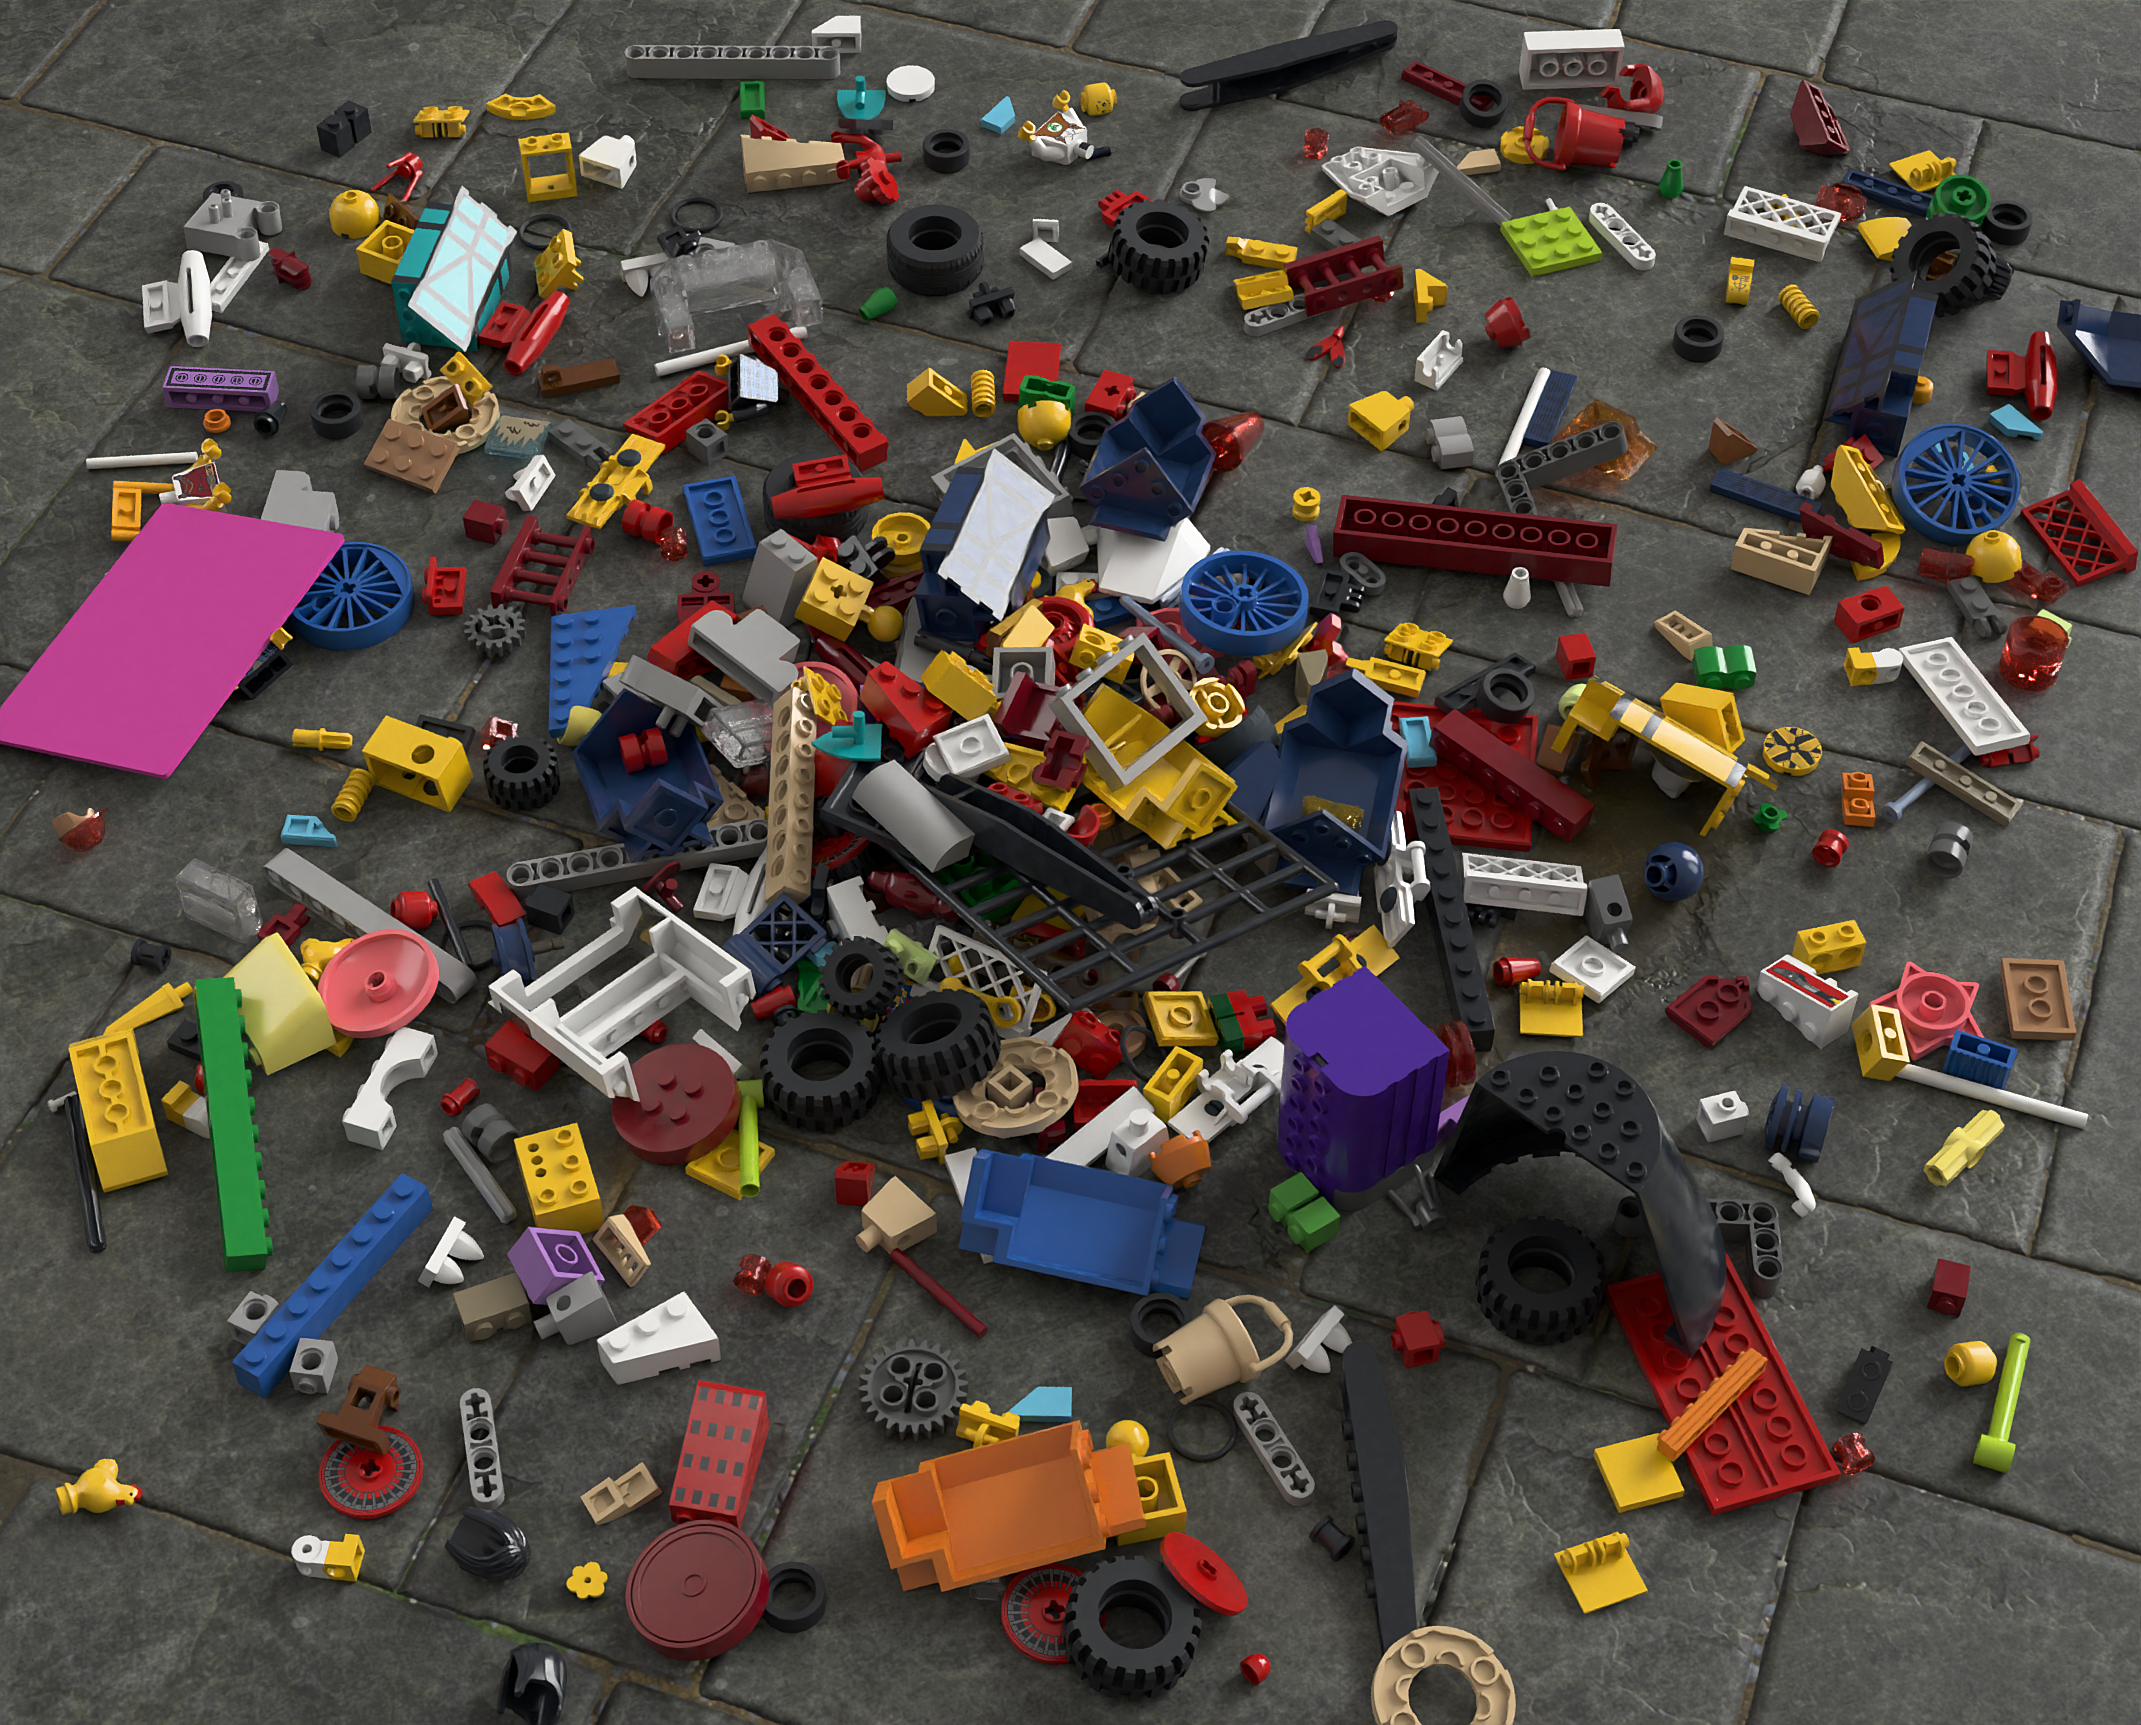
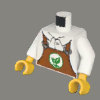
[1018,90,1094,165]

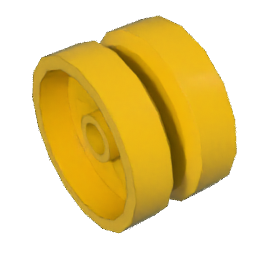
[872,512,930,580]

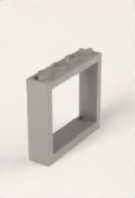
[931,433,1074,519]
[1048,632,1207,792]

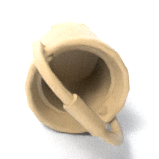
[1153,1295,1293,1405]

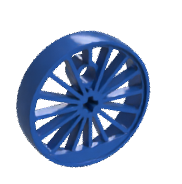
[1891,423,2020,546]
[288,542,415,651]
[1179,551,1309,656]

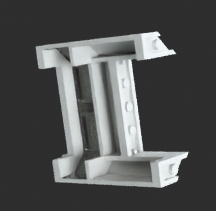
[488,887,756,1101]

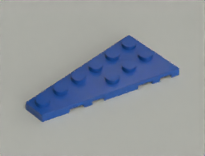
[549,605,637,738]

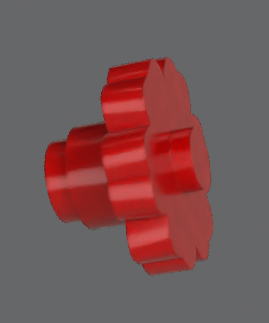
[854,156,900,206]

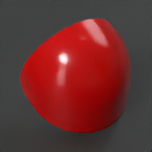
[1067,805,1100,848]

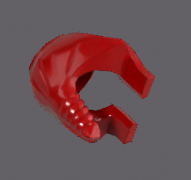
[1600,64,1665,114]

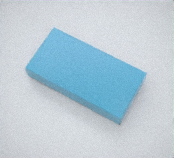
[1398,716,1437,768]

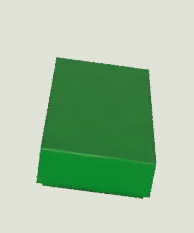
[740,81,765,119]

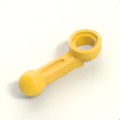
[939,977,1022,1028]

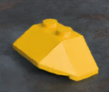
[1830,445,1906,534]

